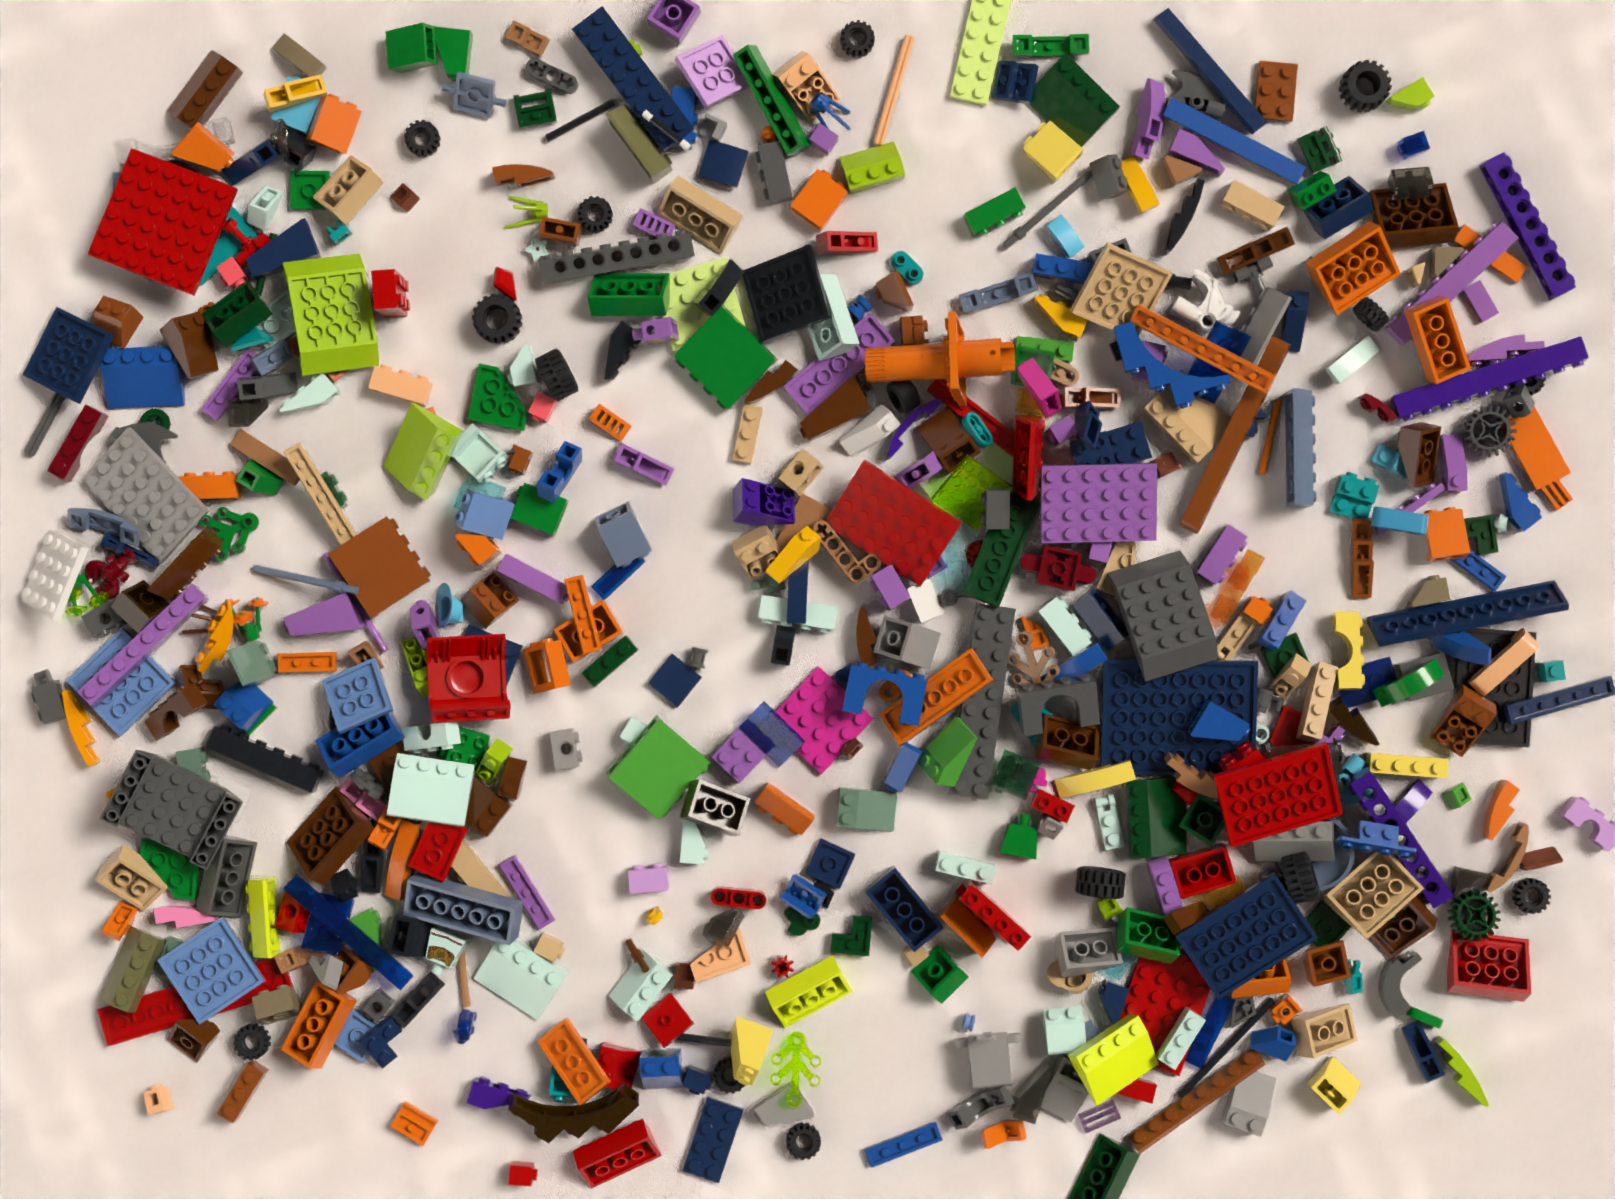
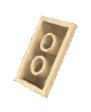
[313,155,384,225]

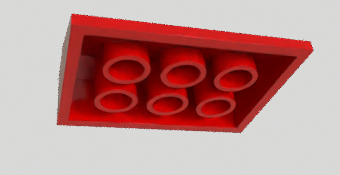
[1012,415,1045,500]
[1447,930,1531,1002]

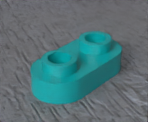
[891,251,924,285]
[962,412,993,448]

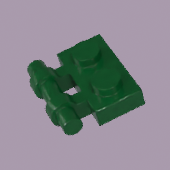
[1297,126,1342,174]

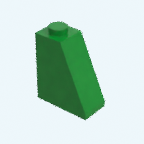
[434,26,473,82]

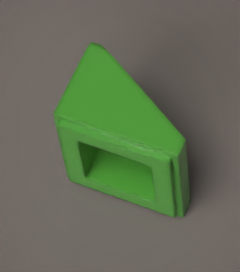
[1442,782,1472,810]

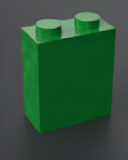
[385,22,437,73]
[510,483,569,536]

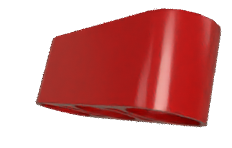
[711,886,767,909]

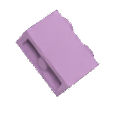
[628,863,669,894]

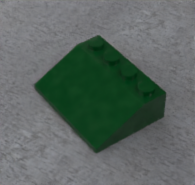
[1028,53,1120,147]
[1125,777,1187,859]

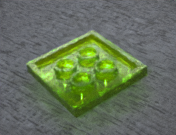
[931,454,1013,531]

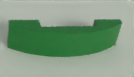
[1012,34,1089,57]

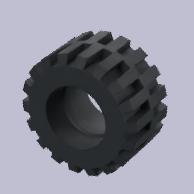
[1338,60,1392,113]
[472,294,523,344]
[535,348,578,402]
[1281,851,1320,904]
[1075,866,1126,899]

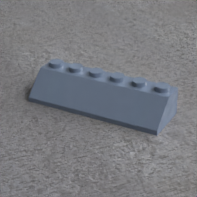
[1285,388,1316,507]

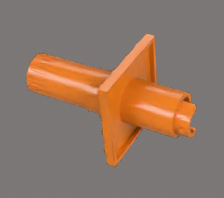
[865,311,1015,406]

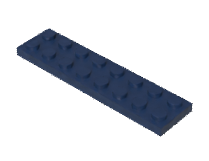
[572,6,694,152]

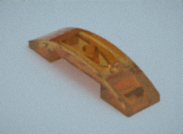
[1210,549,1265,625]

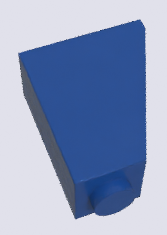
[1187,699,1250,741]
[884,742,924,793]

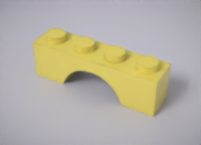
[1332,612,1365,691]
[1365,752,1448,778]

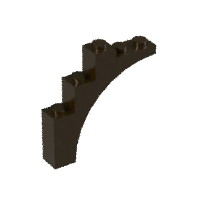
[508,1084,639,1143]

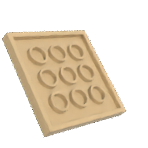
[1070,242,1173,336]

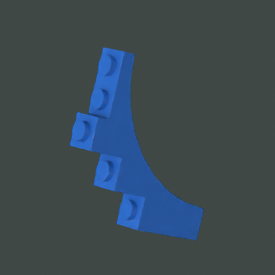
[1113,322,1231,409]

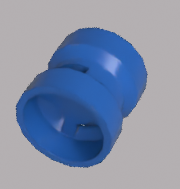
[847,294,873,321]

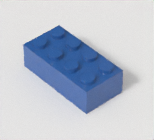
[316,712,405,778]

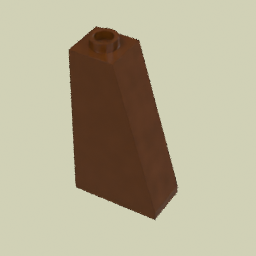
[799,376,872,441]

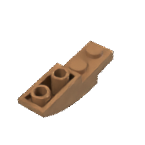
[1164,752,1219,799]

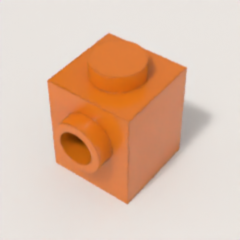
[1240,596,1273,625]

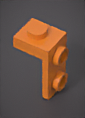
[981,1119,1027,1149]

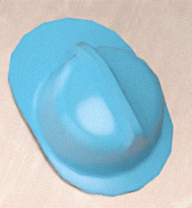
[436,583,463,627]

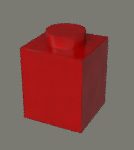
[508,1161,538,1186]

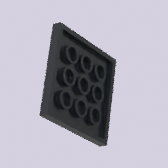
[742,244,832,344]

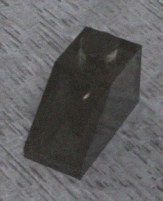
[702,908,745,949]

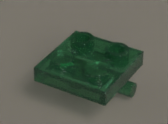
[990,749,1041,800]

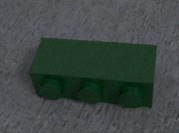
[582,635,639,687]

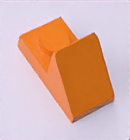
[101,901,138,941]

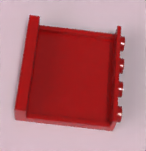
[955,878,1031,951]

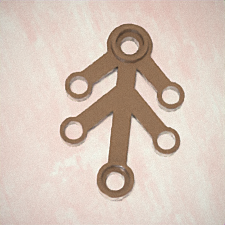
[1008,630,1060,685]

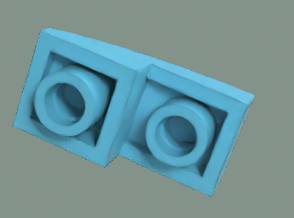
[1045,215,1085,258]

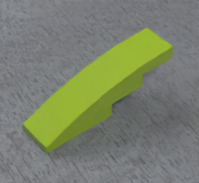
[1434,1036,1489,1108]

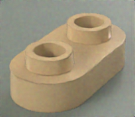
[1051,358,1079,386]

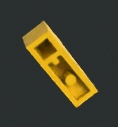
[766,526,821,584]

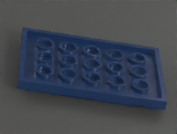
[1175,872,1318,1000]

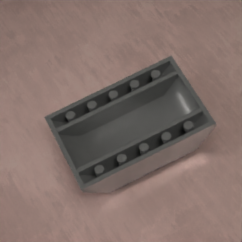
[1107,550,1219,682]

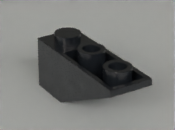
[693,259,744,316]
[604,320,642,382]

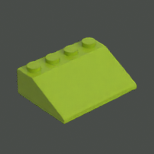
[383,402,463,500]

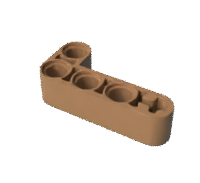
[811,520,881,583]

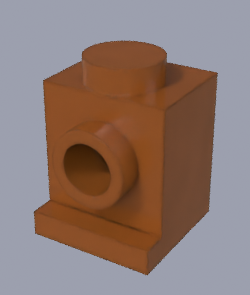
[507,444,533,476]

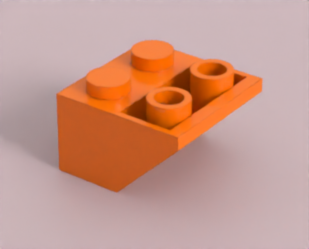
[455,534,502,567]

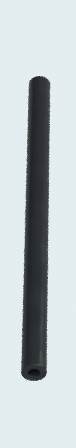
[1177,997,1276,1099]

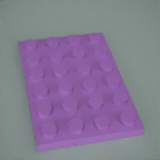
[1040,463,1157,543]

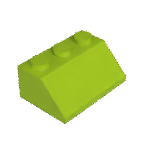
[839,141,905,194]

